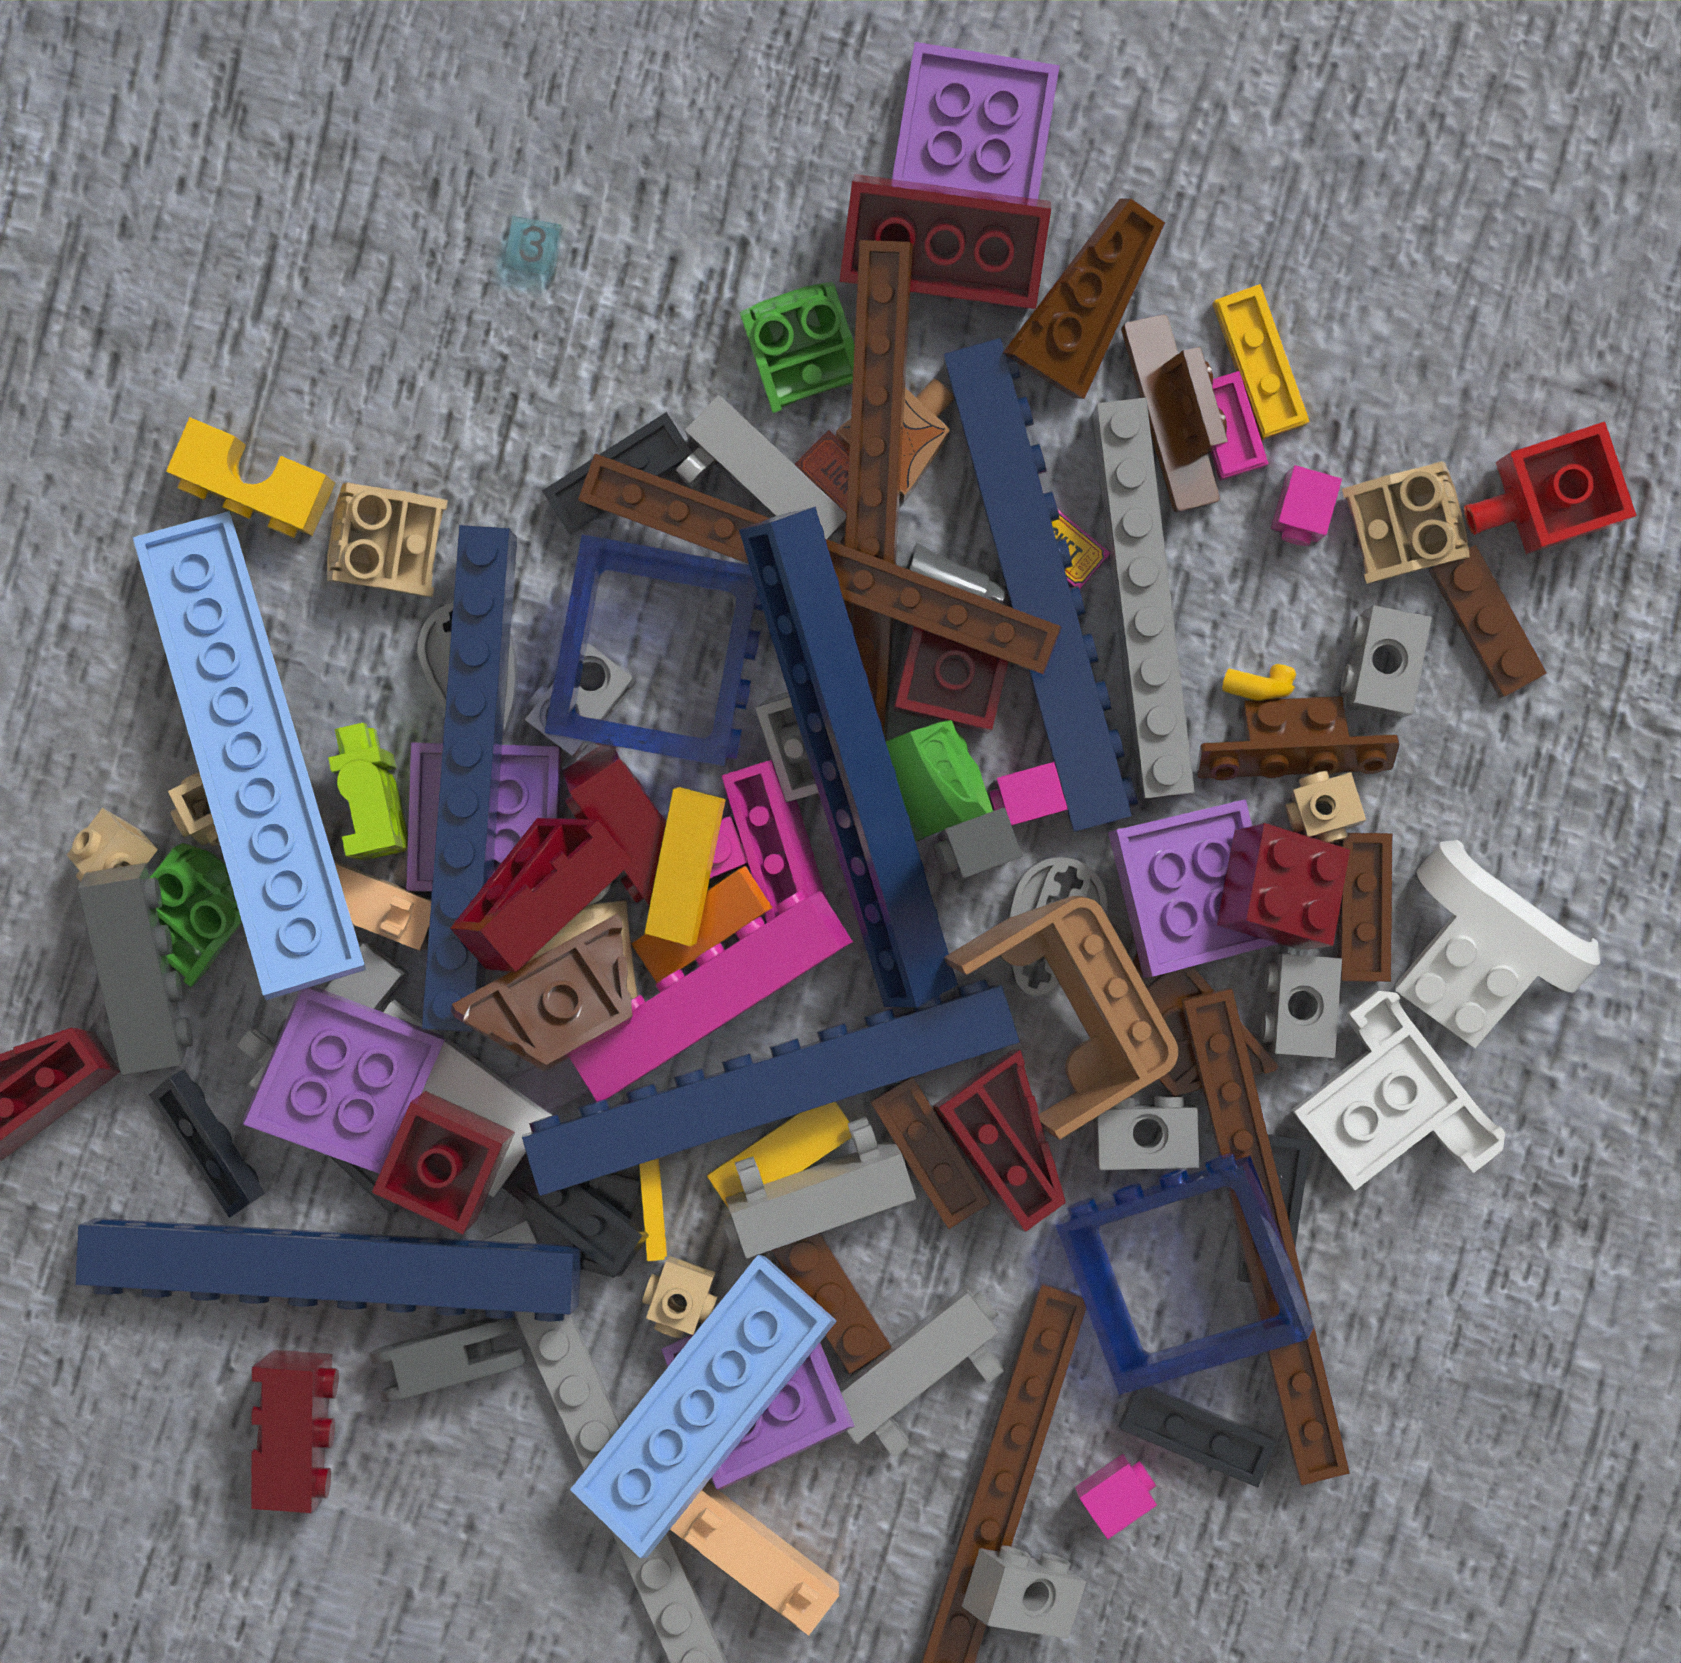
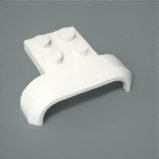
[1395,840,1600,1048]
[1291,990,1505,1190]

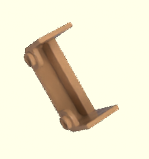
[944,896,1178,1140]

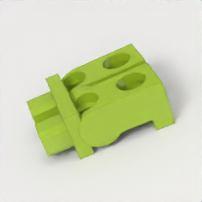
[328,723,408,861]

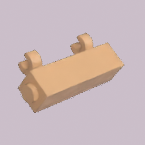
[334,861,431,951]
[670,1482,839,1636]

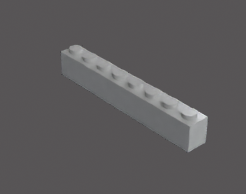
[1092,398,1195,800]

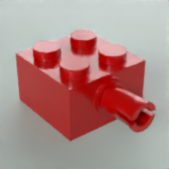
[1464,421,1637,555]

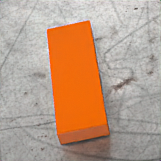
[631,866,773,983]

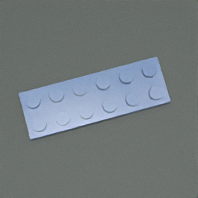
[570,1255,837,1558]

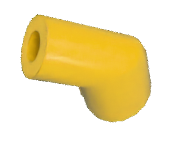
[1222,664,1297,701]

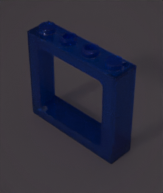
[545,534,763,768]
[1056,1153,1315,1395]

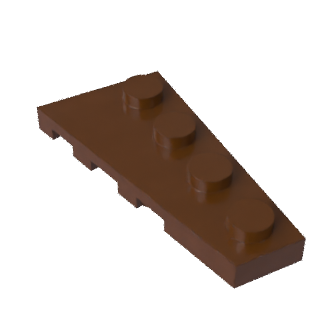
[1003,198,1165,399]

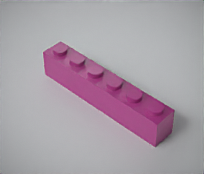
[570,890,853,1101]

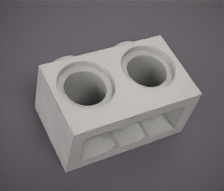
[525,642,637,759]

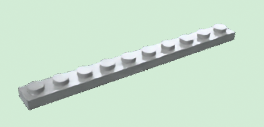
[483,1219,728,1663]

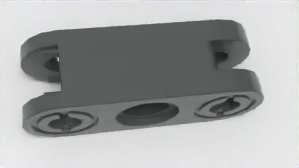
[369,1317,526,1402]

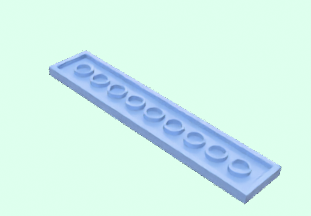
[133,511,366,1000]

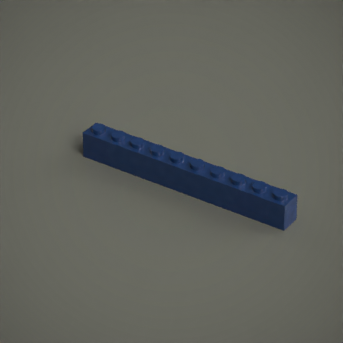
[943,338,1138,832]
[739,507,958,1007]
[422,525,518,1032]
[522,979,1020,1196]
[75,1218,582,1322]

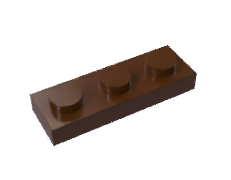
[1428,545,1547,698]
[1338,833,1393,982]
[870,1077,990,1229]
[772,1233,891,1374]

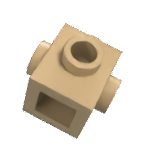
[1285,771,1366,843]
[168,772,220,846]
[67,808,158,881]
[642,1256,717,1338]

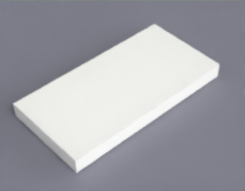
[383,1000,552,1198]

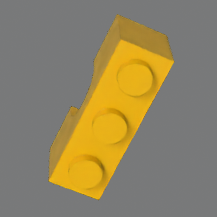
[166,417,335,539]

